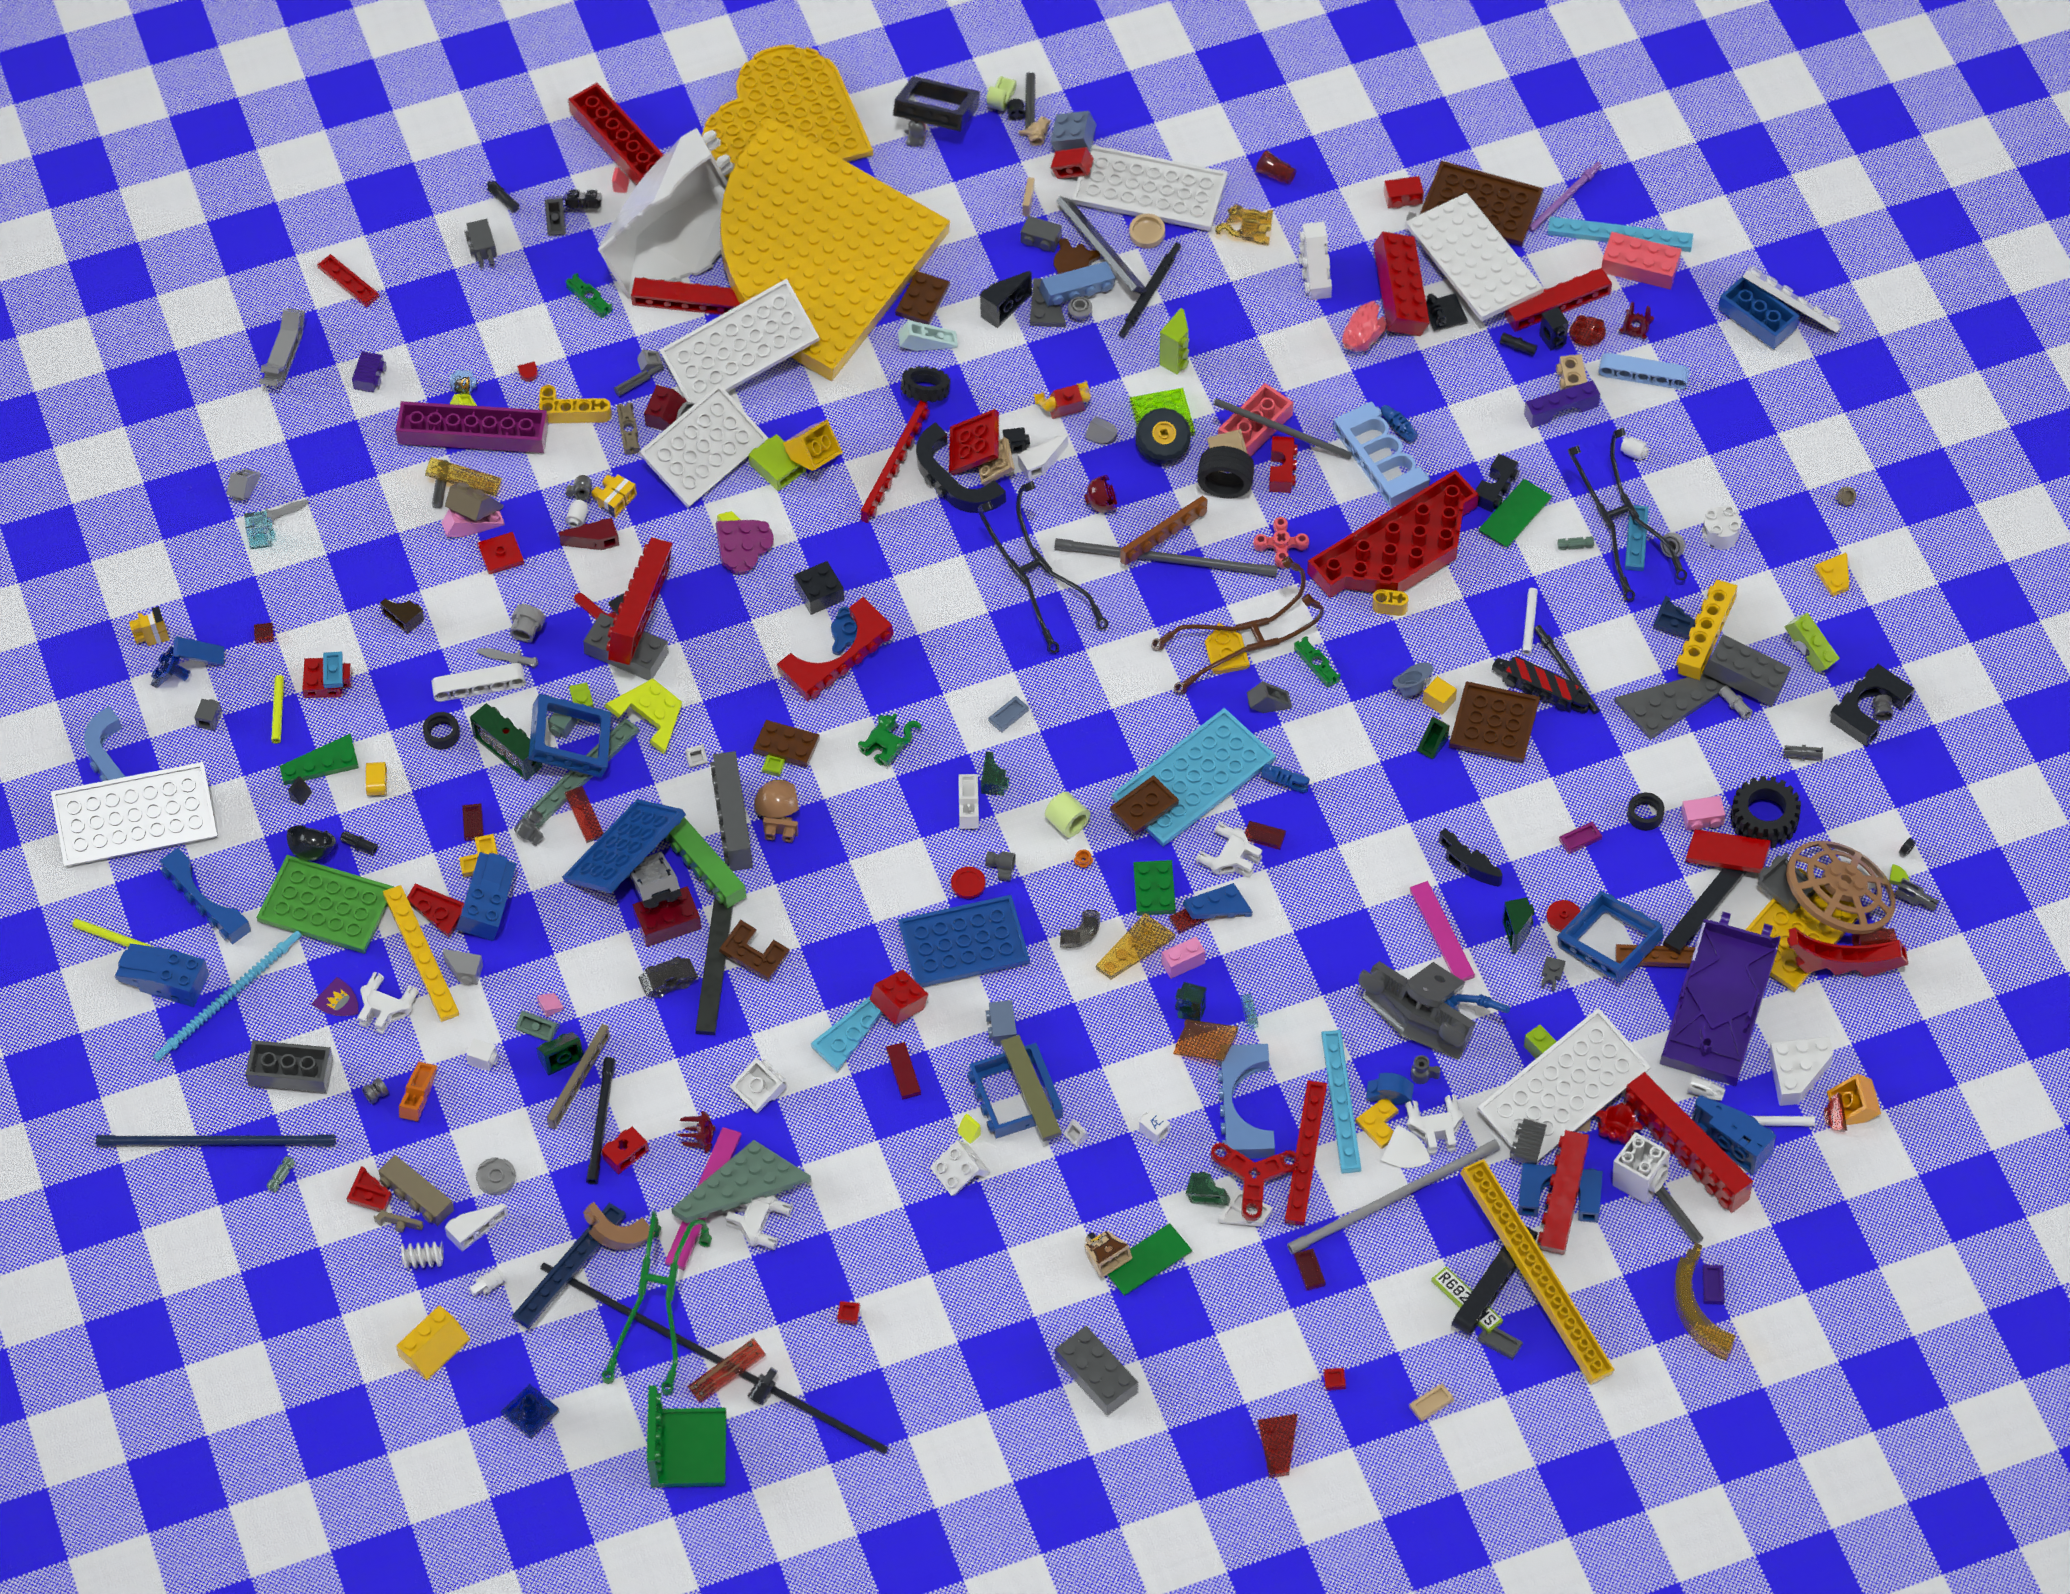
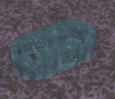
[1241,993,1258,1029]

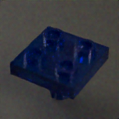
[150,646,190,688]
[501,1384,560,1439]

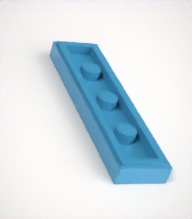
[1625,505,1649,571]

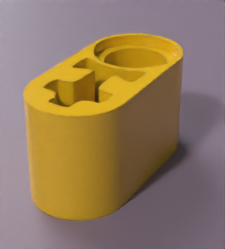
[1372,589,1409,616]
[366,762,387,796]

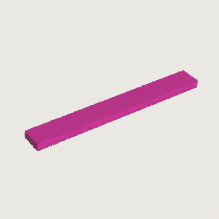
[665,1127,742,1270]

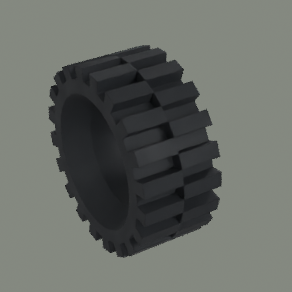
[1731,776,1801,848]

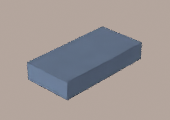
[988,696,1029,733]

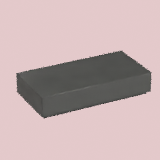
[1477,1327,1523,1360]

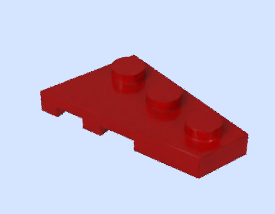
[407,883,464,938]

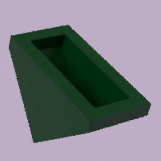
[1417,717,1450,759]

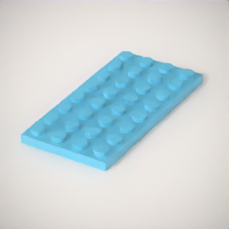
[1111,708,1276,847]

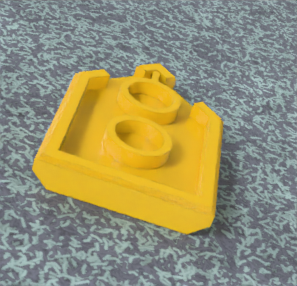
[1204,622,1250,675]

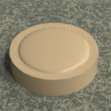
[1129,214,1165,248]

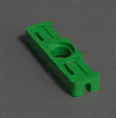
[565,273,613,318]
[1294,636,1340,688]

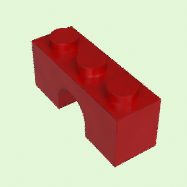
[1269,436,1298,493]

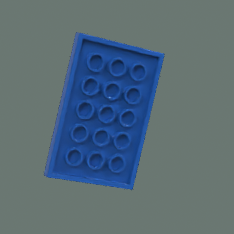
[562,799,686,893]
[898,895,1030,987]

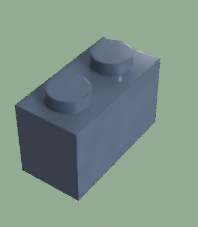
[985,1000,1017,1046]

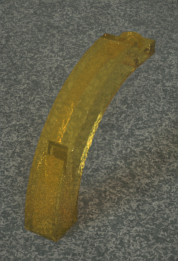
[1674,1243,1736,1361]

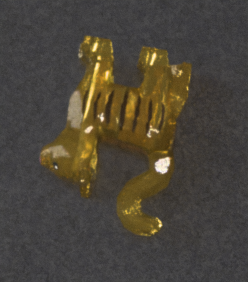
[1215,204,1273,246]

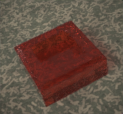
[254,623,274,644]

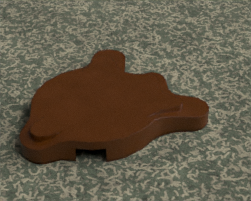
[1054,238,1101,275]

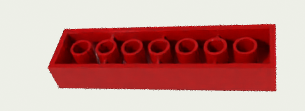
[568,82,664,186]
[606,537,673,665]
[1624,1072,1753,1213]

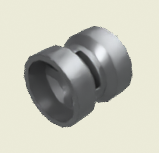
[1873,695,1893,721]
[361,1077,389,1104]

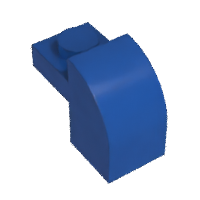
[1366,1073,1414,1105]

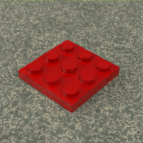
[949,409,999,475]

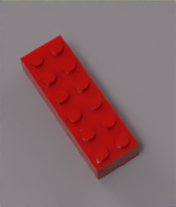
[1373,231,1430,336]

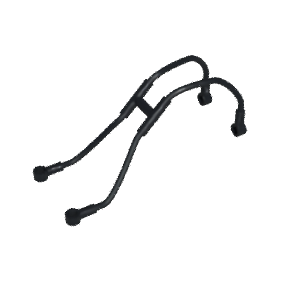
[1568,428,1687,601]
[978,481,1108,653]

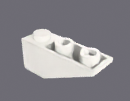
[1018,433,1068,481]

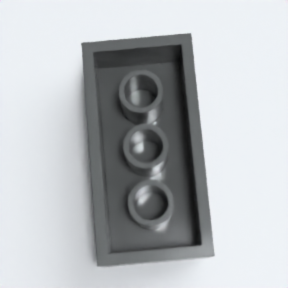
[583,613,668,681]
[1703,634,1791,707]
[245,1040,333,1093]
[1055,1326,1138,1416]

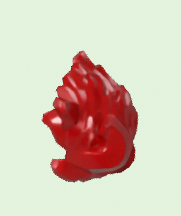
[1595,1103,1643,1144]

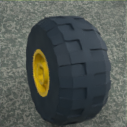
[1135,408,1191,465]

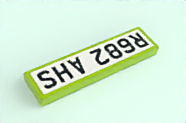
[1431,1266,1503,1334]

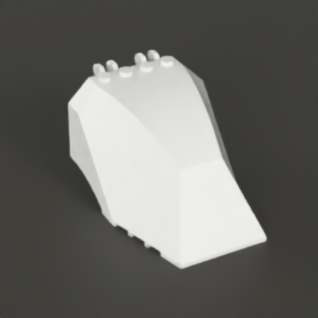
[598,128,735,299]

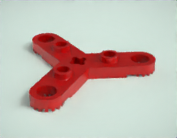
[1210,1142,1300,1221]

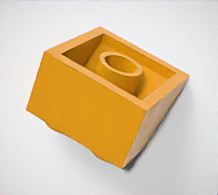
[1827,1073,1881,1127]

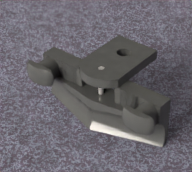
[1358,961,1476,1059]

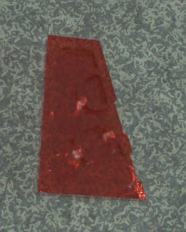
[1257,1413,1298,1479]

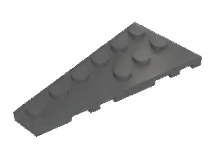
[1614,673,1732,740]

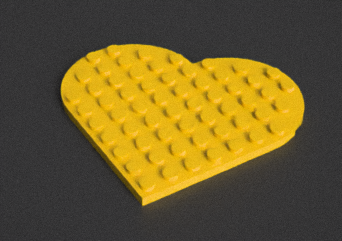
[702,45,873,178]

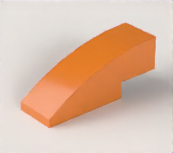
[399,1061,437,1121]

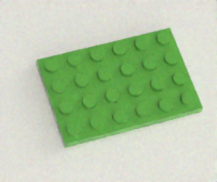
[256,855,394,954]

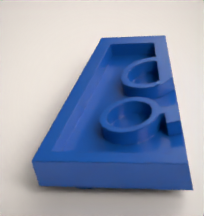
[1183,883,1253,919]

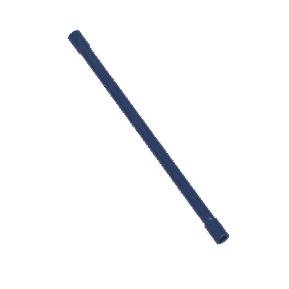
[96,1134,336,1147]

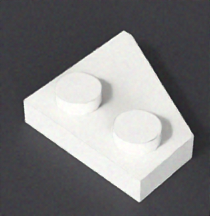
[1218,1189,1273,1227]

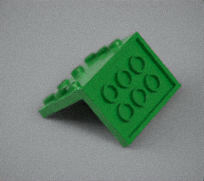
[647,1385,727,1487]

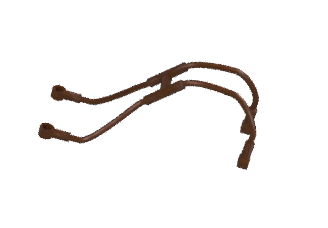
[1151,556,1324,695]

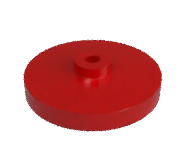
[951,866,986,899]
[1546,900,1581,932]

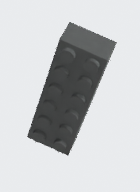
[710,751,753,871]

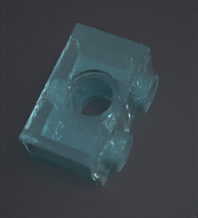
[244,511,275,550]

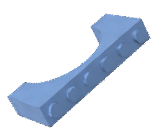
[1217,1044,1275,1159]

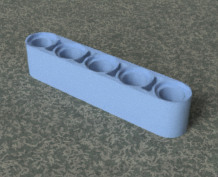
[1598,353,1690,389]

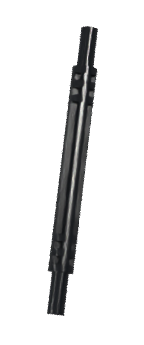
[1118,242,1181,338]

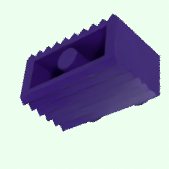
[352,351,386,393]

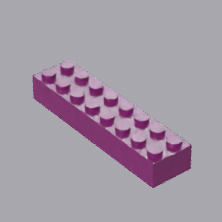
[396,401,548,453]

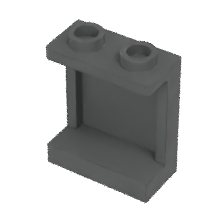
[1757,852,1817,914]

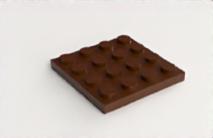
[1449,681,1540,763]

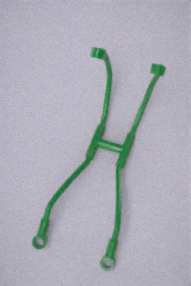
[602,1210,712,1396]

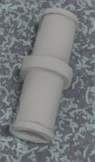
[1719,685,1753,719]

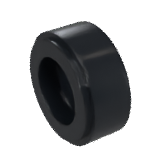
[1899,837,1916,857]

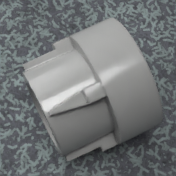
[510,604,546,643]

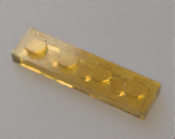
[425,457,502,496]

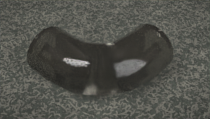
[1060,910,1101,948]

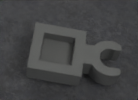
[1541,956,1566,992]

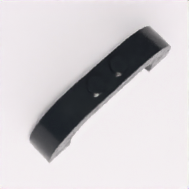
[916,422,1006,513]

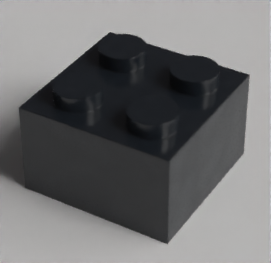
[794,561,845,615]

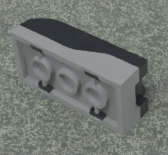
[629,852,682,908]

